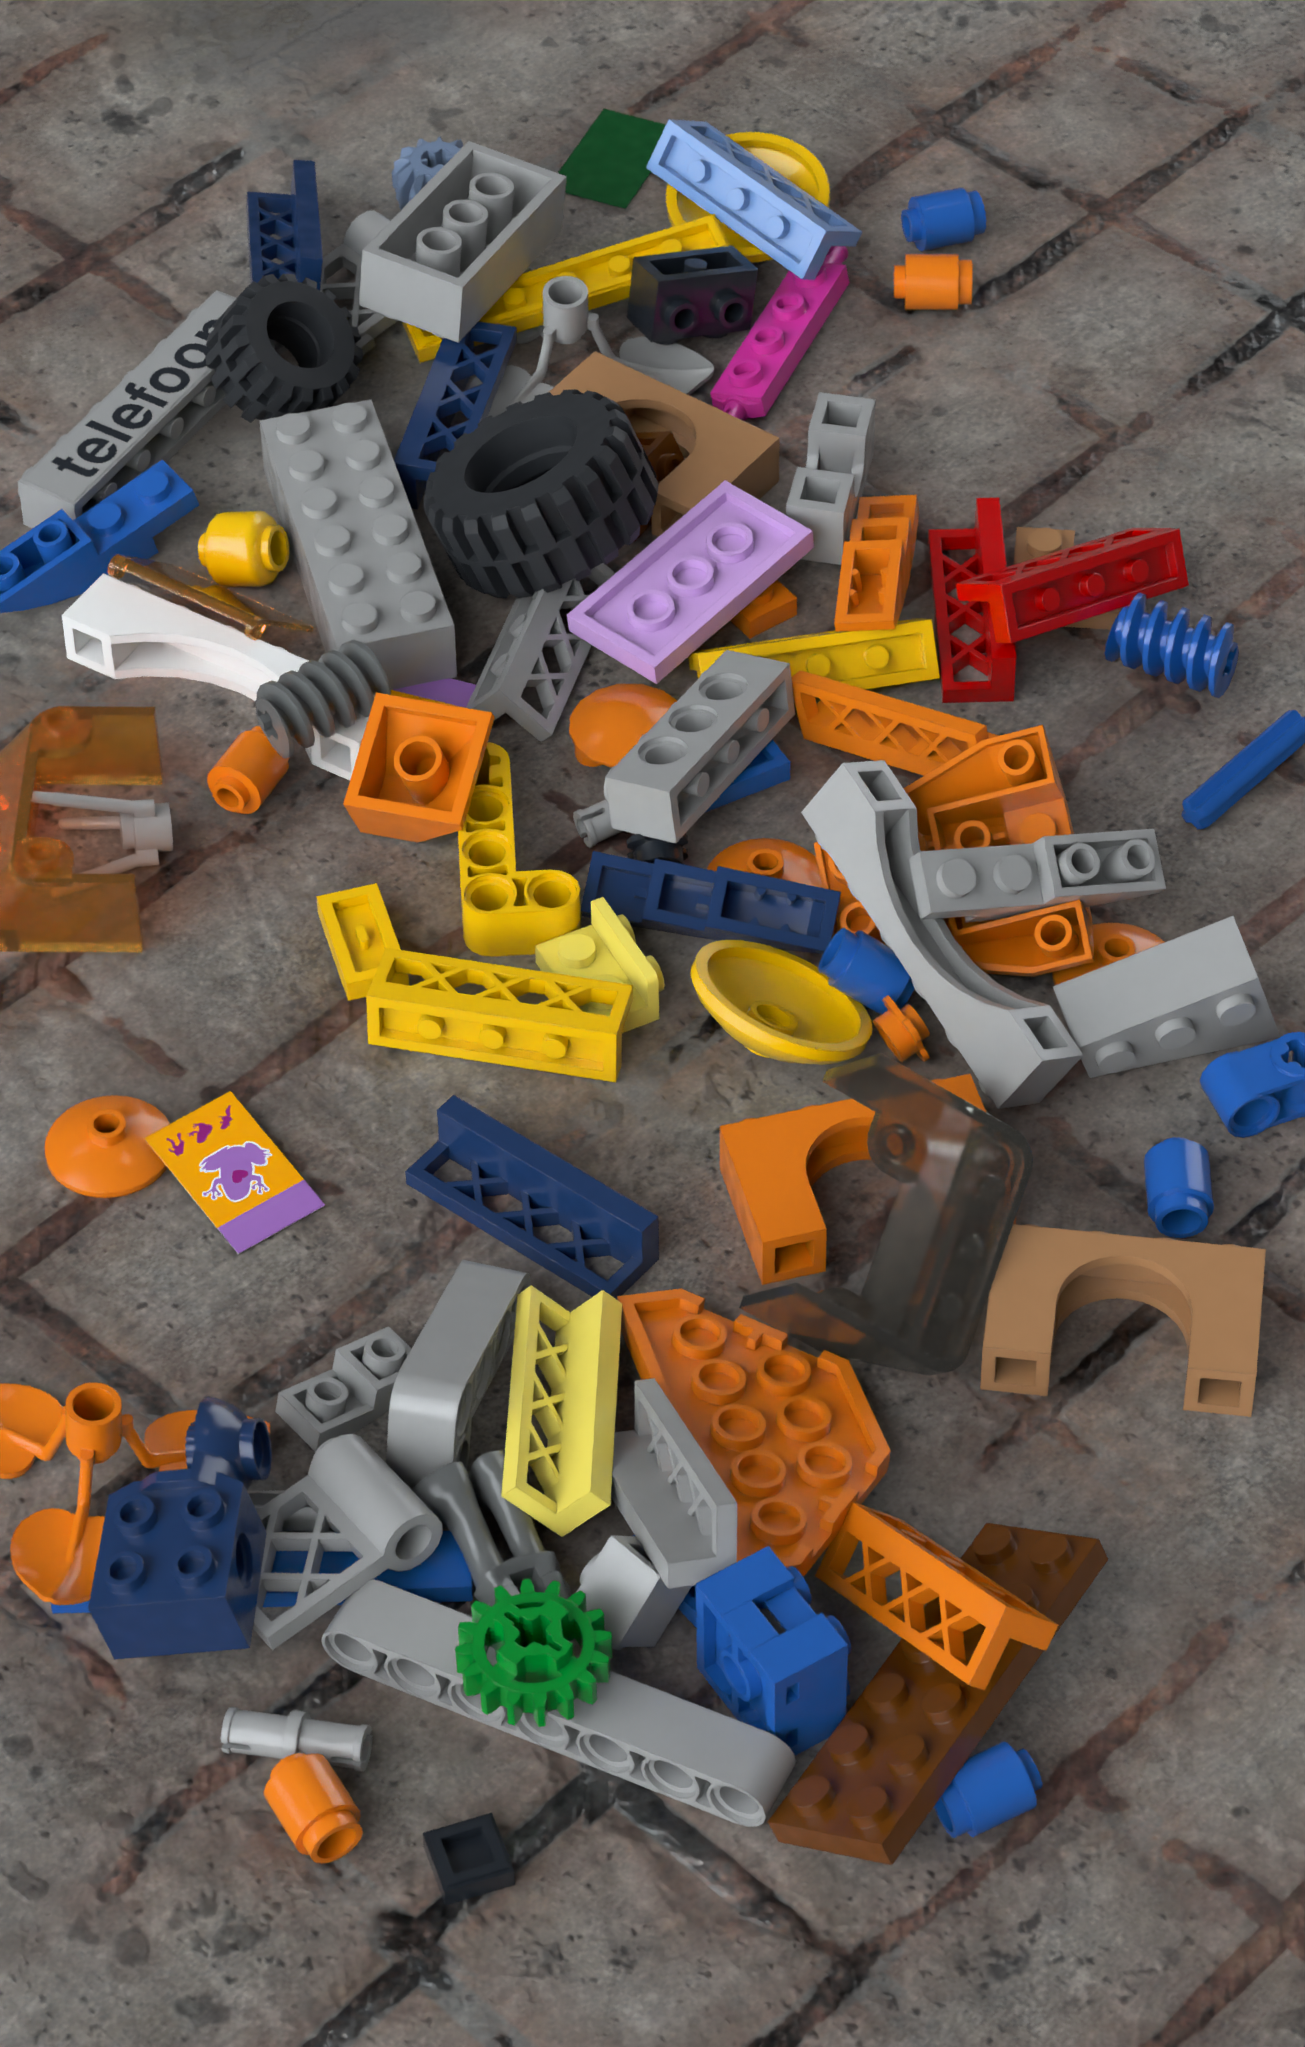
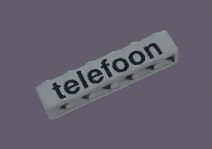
[18,290,275,528]

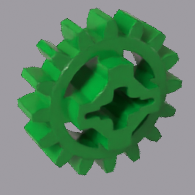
[455,1579,612,1727]

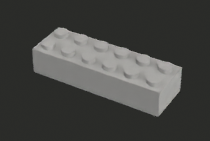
[260,400,457,690]

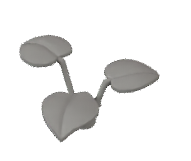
[468,267,714,418]

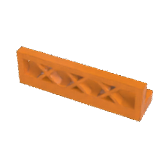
[791,670,1000,776]
[815,1502,1058,1691]

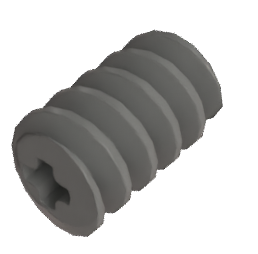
[255,640,391,759]

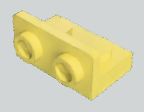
[535,897,665,1033]

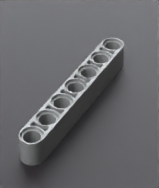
[321,1579,796,1827]

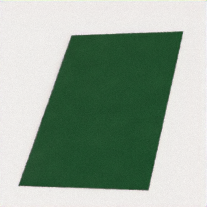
[558,108,666,209]

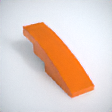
[834,495,920,632]

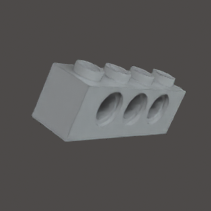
[604,650,795,843]

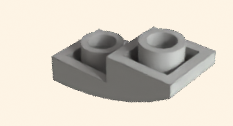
[275,1326,412,1452]

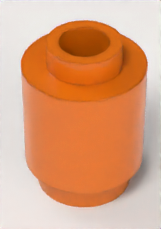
[894,254,973,310]
[207,726,290,814]
[264,1753,363,1864]

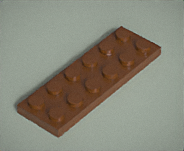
[768,1523,1109,1865]

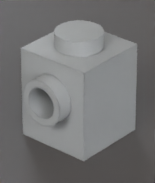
[577,1535,691,1650]

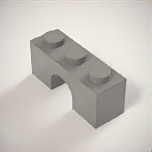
[786,392,876,565]

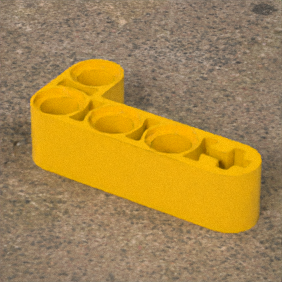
[458,742,581,957]

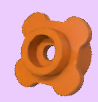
[873,995,930,1062]

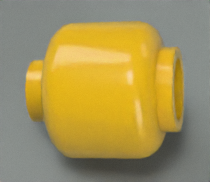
[198,511,289,587]

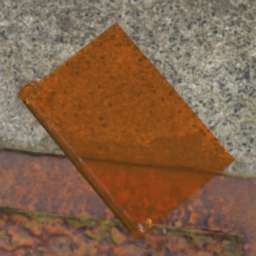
[108,554,314,641]

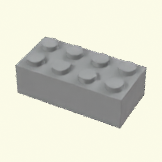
[359,141,567,343]

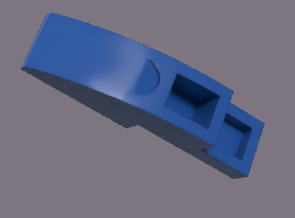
[0,459,199,613]

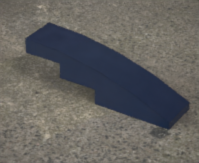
[581,851,841,954]

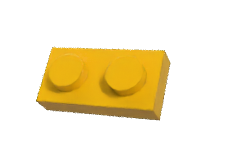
[316,883,409,1001]

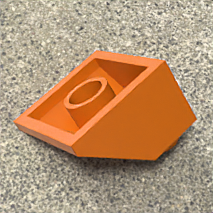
[343,692,495,843]

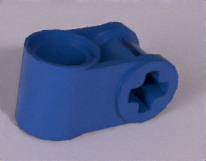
[1200,1032,1305,1138]

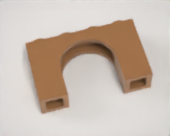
[549,351,779,537]
[980,1223,1266,1417]

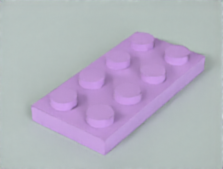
[567,481,814,684]

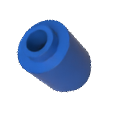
[901,187,986,251]
[818,928,914,1015]
[1144,1137,1214,1238]
[934,1741,1042,1838]

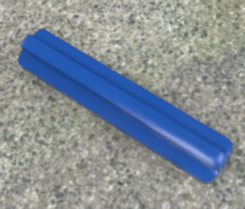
[1181,710,1305,830]

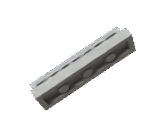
[466,563,615,741]
[611,1378,737,1589]

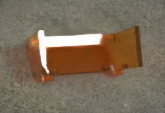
[0,706,163,952]

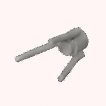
[29,791,173,894]

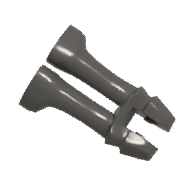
[411,1450,571,1607]

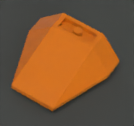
[813,725,1095,977]

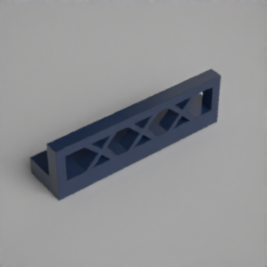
[246,160,323,290]
[394,322,517,510]
[405,1095,659,1299]

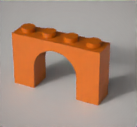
[720,1074,1018,1285]

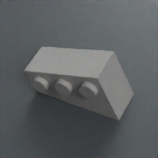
[1053,916,1280,1078]

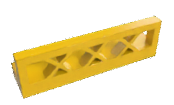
[688,618,940,689]
[366,948,633,1082]

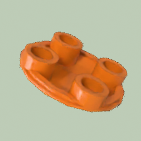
[569,684,677,768]

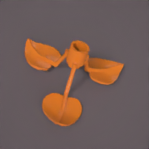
[0,1382,270,1605]

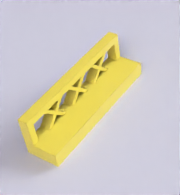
[501,1285,622,1537]

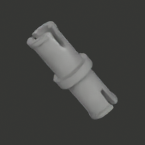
[221,1707,372,1772]

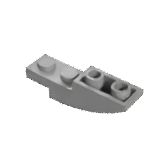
[909,829,1166,922]

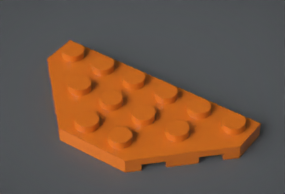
[617,1288,891,1577]

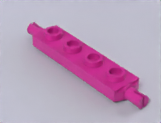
[710,246,850,421]

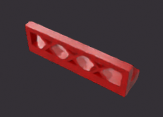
[928,497,1016,703]
[955,528,1189,643]

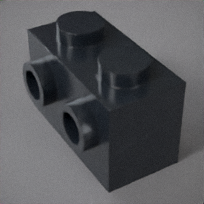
[627,245,758,345]

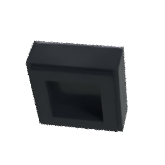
[422,1812,515,1906]

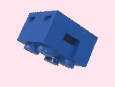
[696,1546,852,1756]

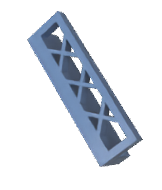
[646,119,862,280]

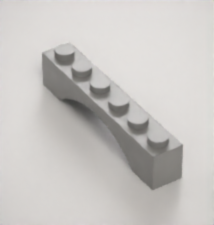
[801,760,1083,1109]

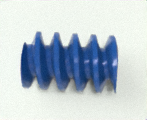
[1104,592,1239,698]

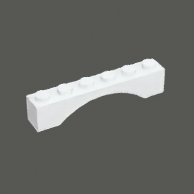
[62,574,375,780]

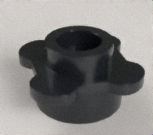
[627,833,688,864]

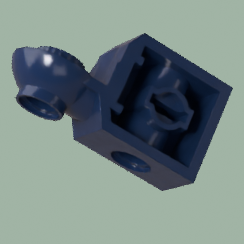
[88,1396,272,1660]

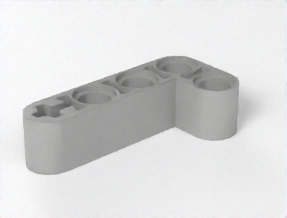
[386,1260,531,1488]

